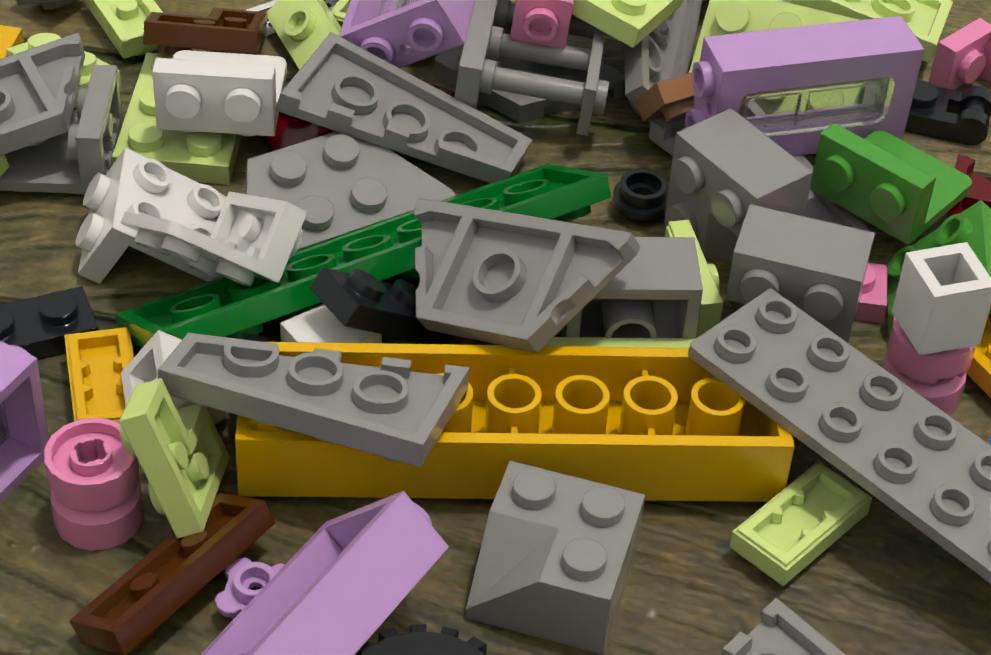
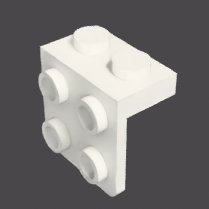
[152,50,287,137]
[75,148,226,284]
[121,191,308,287]

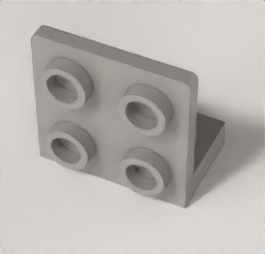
[0,65,123,195]

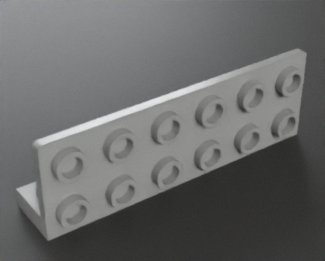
[688,288,991,584]

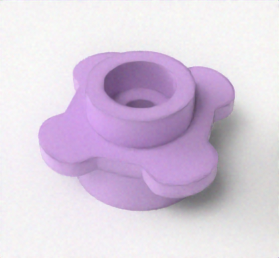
[215,558,285,619]

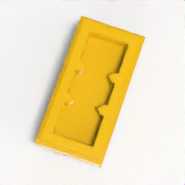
[64,327,134,423]

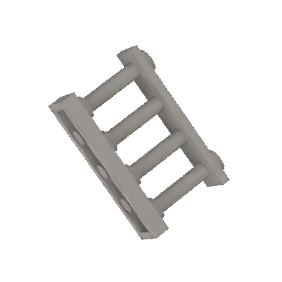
[454,0,609,136]

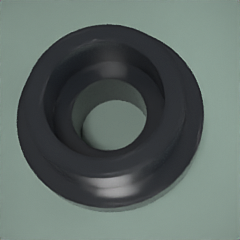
[612,168,669,222]

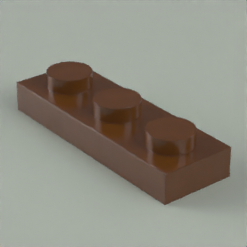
[70,493,275,655]

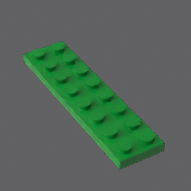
[115,164,612,348]

